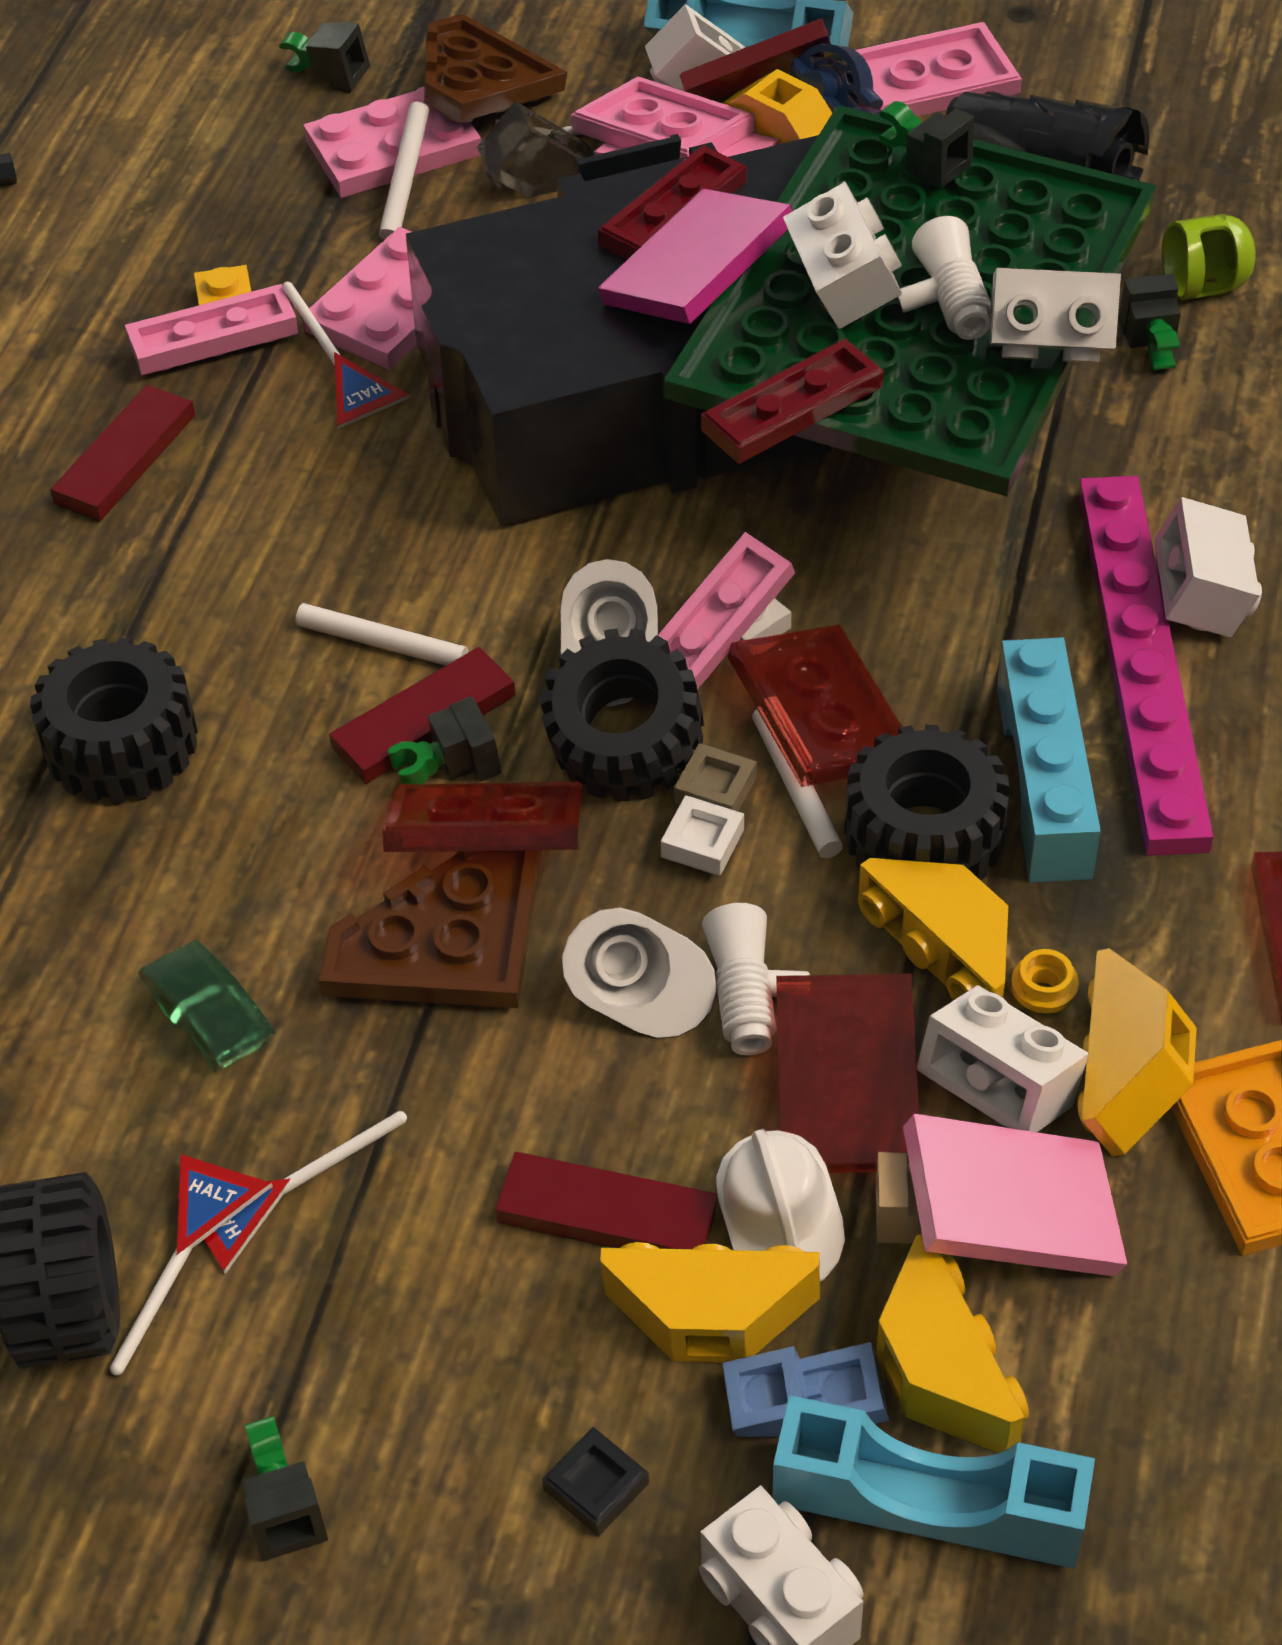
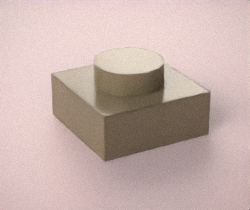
[674,743,757,811]

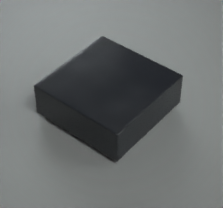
[542,1427,649,1537]

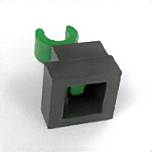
[279,22,370,91]
[879,101,974,188]
[1118,274,1181,371]
[388,696,502,791]
[242,1416,328,1562]

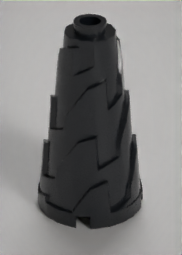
[946,91,1150,181]

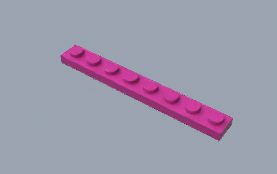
[1078,476,1213,856]

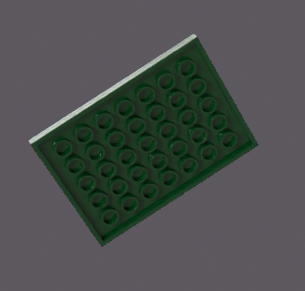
[663,105,1157,497]

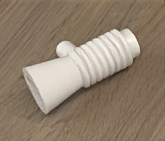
[898,216,992,340]
[702,903,811,1055]

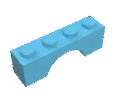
[644,0,854,62]
[997,637,1101,883]
[773,1395,1095,1569]

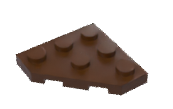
[424,14,567,123]
[319,832,542,1008]

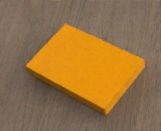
[1171,1040,1282,1256]

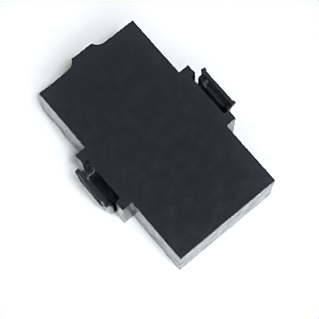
[405,134,832,526]

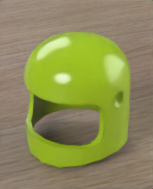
[1161,214,1256,301]

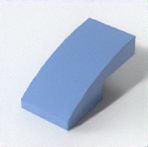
[723,1342,889,1437]

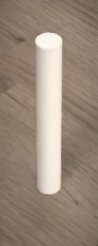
[379,102,429,240]
[296,603,469,666]
[752,705,843,858]

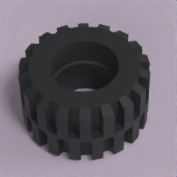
[540,628,705,801]
[30,638,198,803]
[844,724,1009,880]
[0,1172,120,1369]

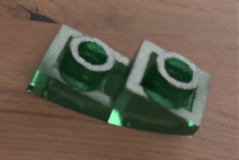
[138,939,276,1072]

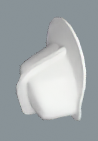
[561,559,658,707]
[562,908,716,1038]
[716,1129,845,1282]

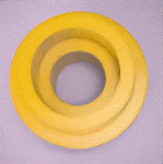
[1011,949,1079,1014]

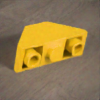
[722,69,832,144]
[858,858,1008,1000]
[1078,948,1197,1157]
[876,1234,1029,1453]
[600,1242,820,1363]

